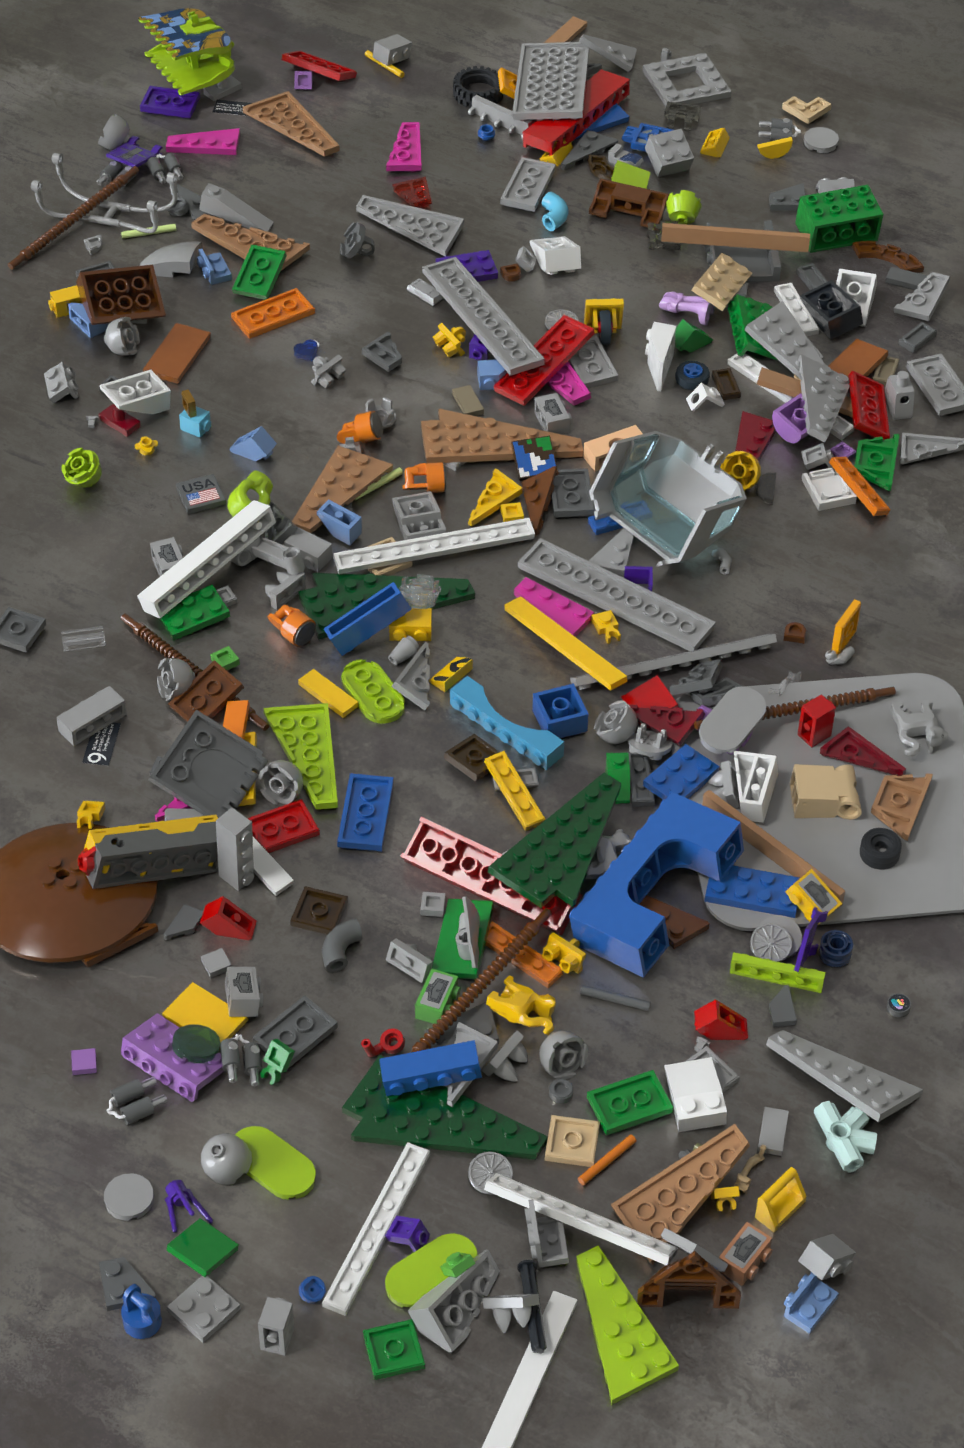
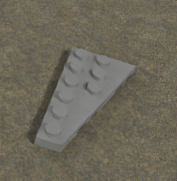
[745,301,825,380]

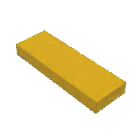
[298,669,358,718]

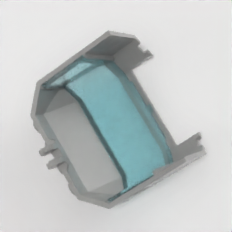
[589,431,747,567]

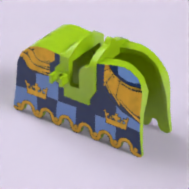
[138,8,235,95]

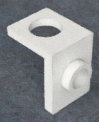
[686,383,725,412]

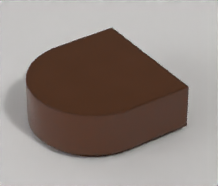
[500,263,521,282]
[783,622,806,644]

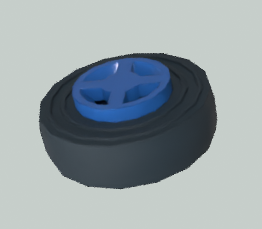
[675,361,710,390]

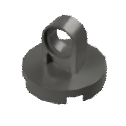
[340,222,375,259]

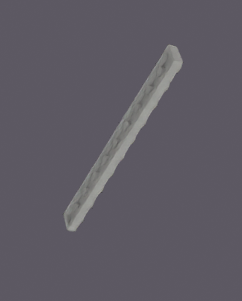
[570,634,777,689]

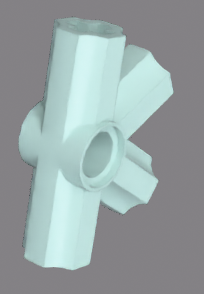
[814,1101,877,1173]

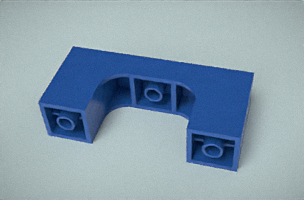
[569,792,744,978]

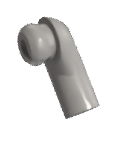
[712,547,732,575]
[825,646,855,665]

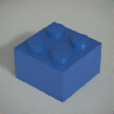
[532,683,589,738]

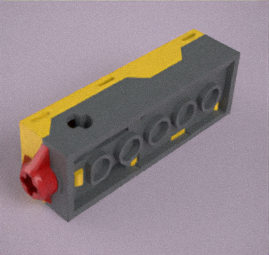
[78,815,219,889]

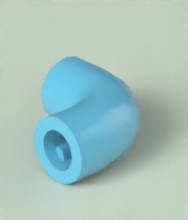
[542,192,569,231]

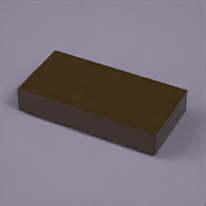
[711,368,741,400]

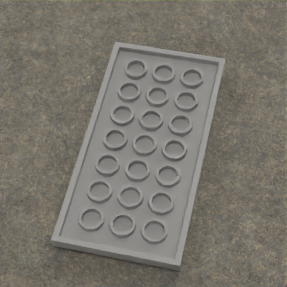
[512,42,590,121]

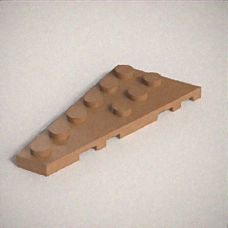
[243,91,340,156]
[192,214,310,271]
[292,446,393,533]
[611,1124,750,1265]

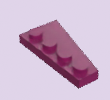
[546,362,591,406]
[514,577,594,637]

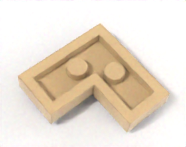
[782,96,832,124]

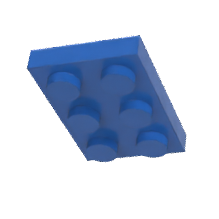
[643,744,720,799]

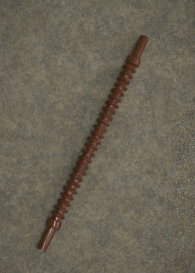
[8,166,139,270]
[121,613,269,731]
[694,687,896,730]
[411,908,552,1052]

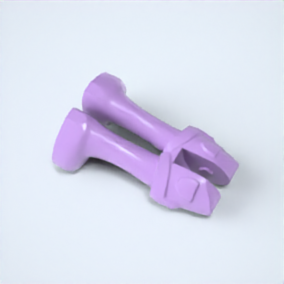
[659,291,715,325]

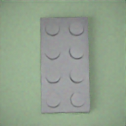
[500,157,556,212]
[906,354,964,416]

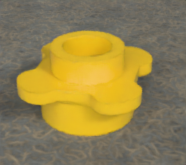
[135,436,158,455]

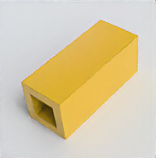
[48,285,82,318]

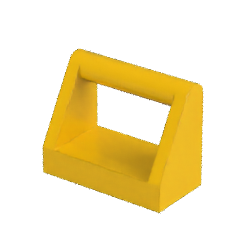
[755,1167,807,1232]

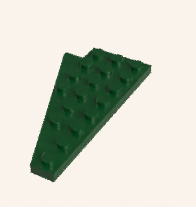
[488,772,621,908]
[342,1055,548,1160]

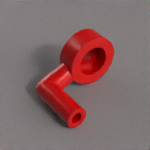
[361,1028,405,1057]

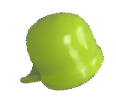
[227,470,273,517]

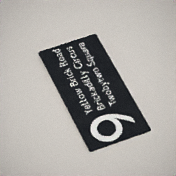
[212,99,252,116]
[82,722,121,766]

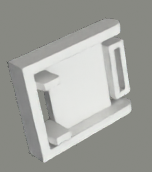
[802,468,857,511]

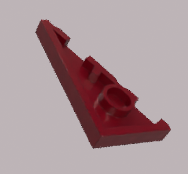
[629,704,705,746]
[820,726,906,776]

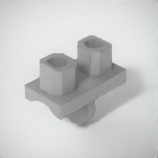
[311,354,346,388]

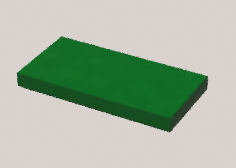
[432,899,494,979]

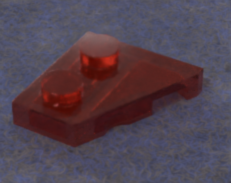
[392,176,432,207]

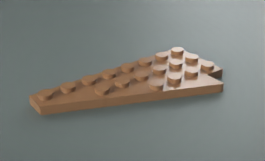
[421,409,584,463]

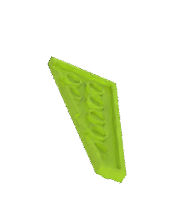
[263,703,338,809]
[576,1246,679,1405]

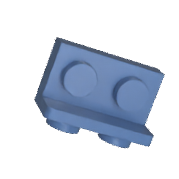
[197,249,232,285]
[784,1272,839,1334]

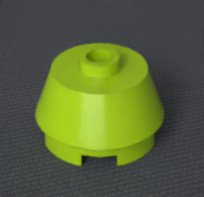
[666,190,702,225]
[62,448,102,488]

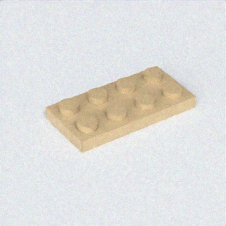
[691,253,752,311]

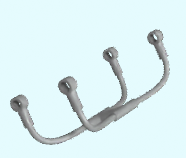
[31,153,178,233]

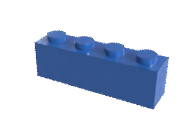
[324,582,412,656]
[379,1040,482,1096]

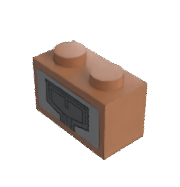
[719,1222,773,1286]

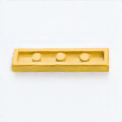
[484,751,546,831]

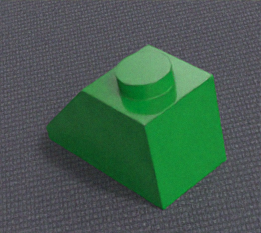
[675,319,713,353]
[605,753,630,804]

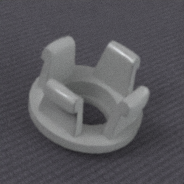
[365,397,396,429]

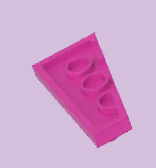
[386,122,422,171]
[166,128,240,155]

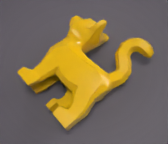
[486,975,556,1035]

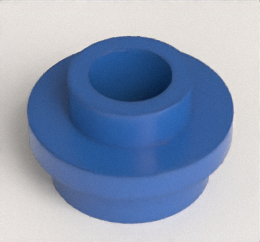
[478,124,495,140]

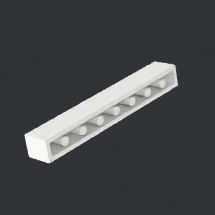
[137,500,276,618]

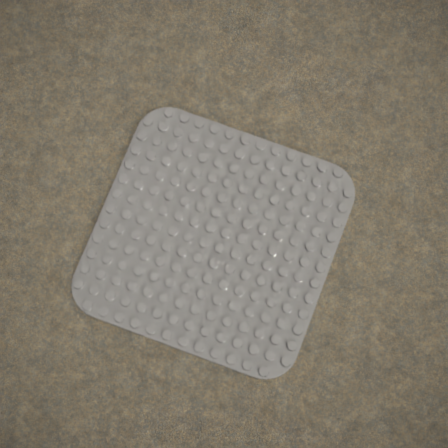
[671,673,964,931]

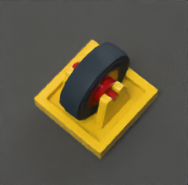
[584,298,624,345]

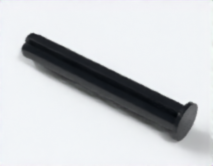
[517,1260,547,1354]

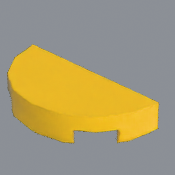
[757,137,793,159]

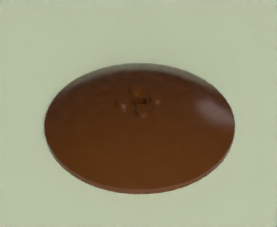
[0,823,158,963]

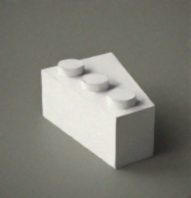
[733,751,778,823]

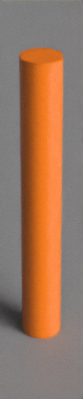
[578,1134,637,1186]

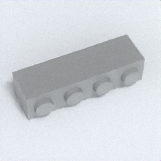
[216,807,254,891]

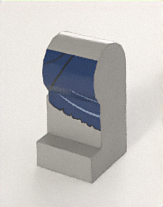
[608,144,644,168]

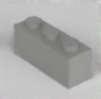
[56,686,127,746]

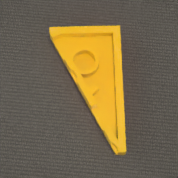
[468,469,523,527]

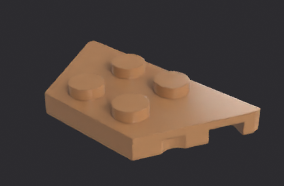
[871,773,933,841]

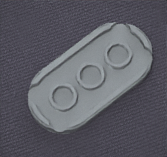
[699,687,766,754]

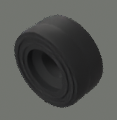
[860,828,902,870]

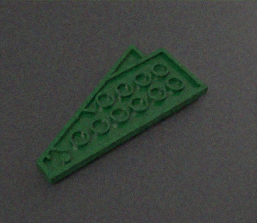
[298,573,475,640]

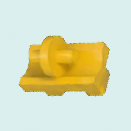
[432,323,466,358]
[542,932,586,974]

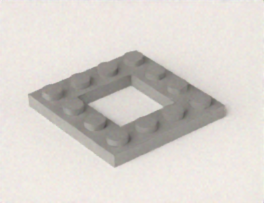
[643,53,732,110]

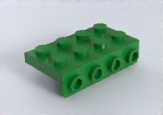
[728,294,779,361]

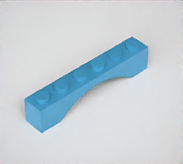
[450,676,564,770]

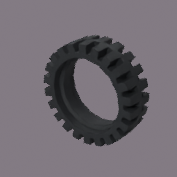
[453,66,503,108]

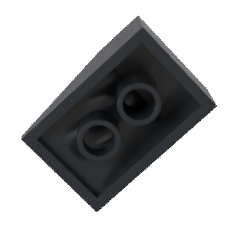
[799,280,863,339]

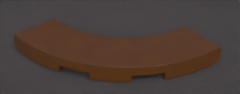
[852,241,924,273]

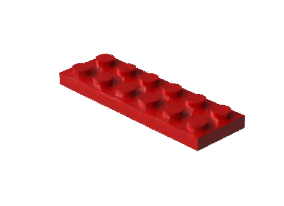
[493,315,595,406]

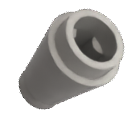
[388,636,419,666]

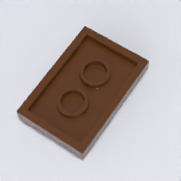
[168,660,244,722]

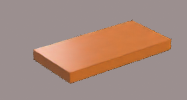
[231,288,315,339]

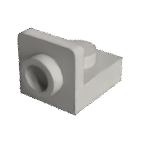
[801,443,834,470]

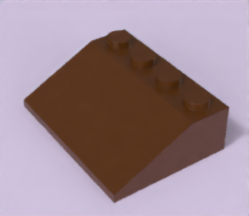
[76,264,166,325]

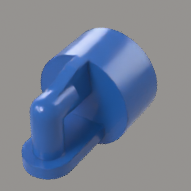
[121,1284,162,1339]

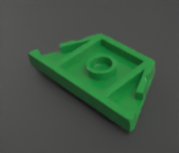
[854,434,900,491]

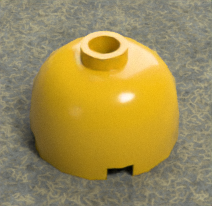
[720,451,761,491]

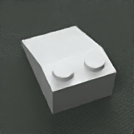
[530,236,581,275]
[836,269,877,327]
[645,322,676,391]
[100,370,171,414]
[664,1057,727,1132]

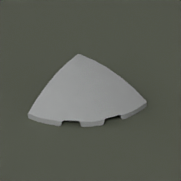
[139,241,203,278]

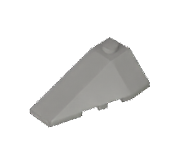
[199,183,273,232]
[408,1250,500,1352]

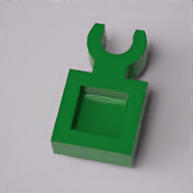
[260,1039,295,1085]

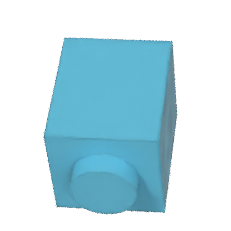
[179,406,211,438]

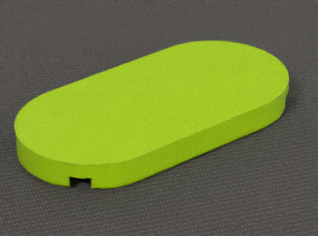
[341,659,405,724]
[235,1126,316,1200]
[385,1233,477,1308]

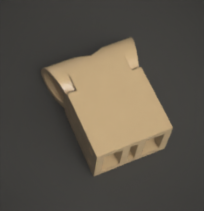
[789,764,862,820]

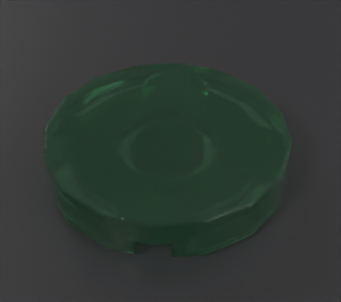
[172,1024,221,1063]

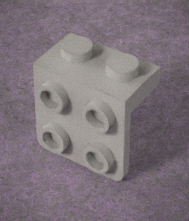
[525,1199,569,1268]

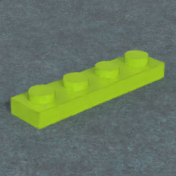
[730,952,826,993]

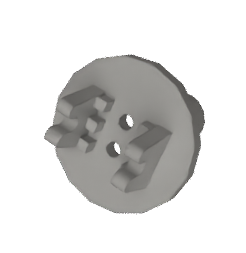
[628,723,672,760]

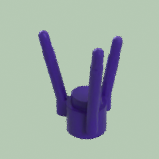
[165,1180,213,1233]

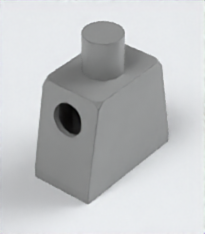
[885,371,915,420]

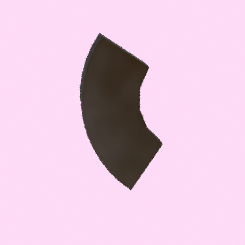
[588,155,615,181]

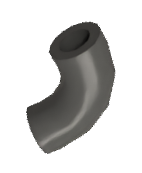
[322,918,362,973]

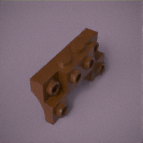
[589,179,669,230]

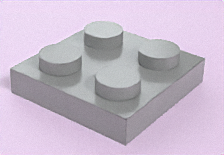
[167,1276,241,1343]

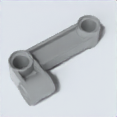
[230,536,305,575]

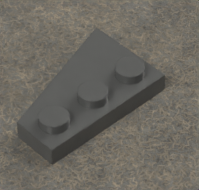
[669,659,723,695]
[424,1002,499,1049]

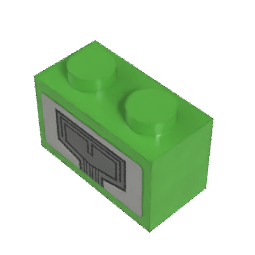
[415,968,461,1024]

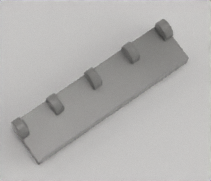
[468,95,532,139]

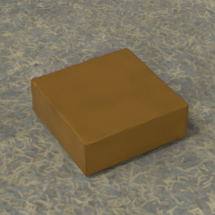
[181,389,197,418]

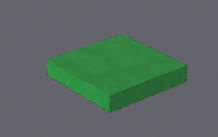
[166,1218,239,1277]
[363,1319,425,1380]

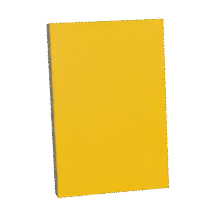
[162,982,248,1052]

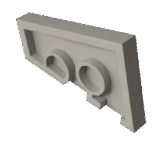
[894,272,950,321]

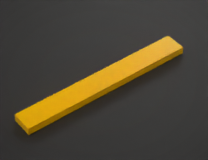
[504,596,627,691]

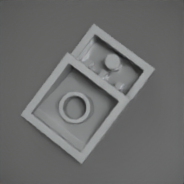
[392,491,447,540]

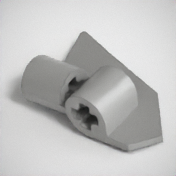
[455,896,480,968]

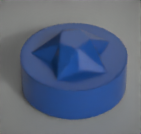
[299,1276,326,1304]

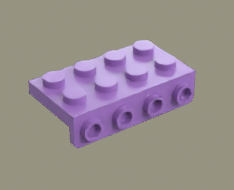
[121,1013,224,1102]

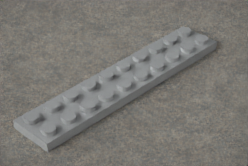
[423,257,544,376]
[518,538,716,651]

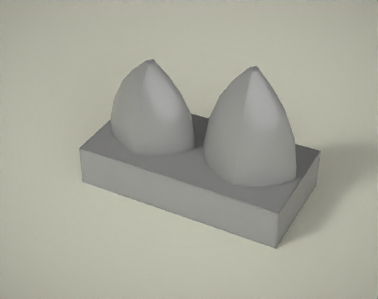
[265,572,306,610]
[708,760,740,808]
[386,938,433,983]
[482,1030,528,1082]
[483,1294,540,1333]

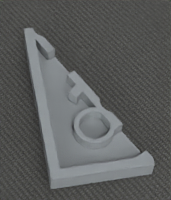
[900,433,964,464]
[589,528,634,576]
[391,641,430,711]
[447,1022,498,1107]

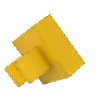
[711,1186,740,1211]

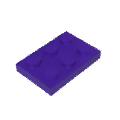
[140,86,200,118]
[436,250,498,282]

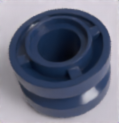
[819,930,853,967]

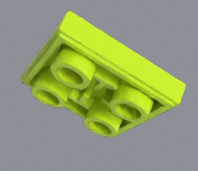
[611,160,651,189]

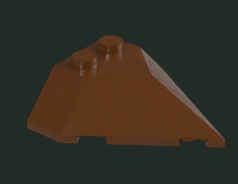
[637,1251,741,1309]

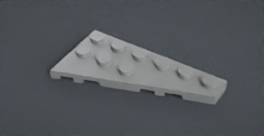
[356,195,464,256]
[798,354,850,442]
[766,1030,923,1122]

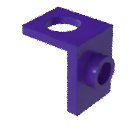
[624,566,653,591]

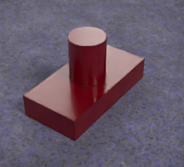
[99,404,141,437]

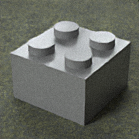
[645,129,694,177]

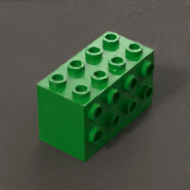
[795,185,884,253]

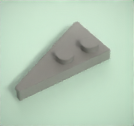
[579,34,637,72]

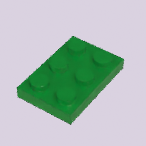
[232,244,287,300]
[160,585,231,641]
[587,1070,673,1136]

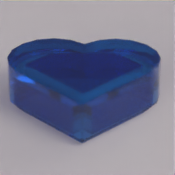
[293,340,318,361]

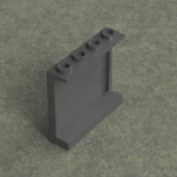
[705,220,781,282]

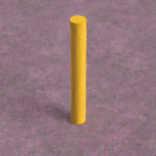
[365,50,405,78]

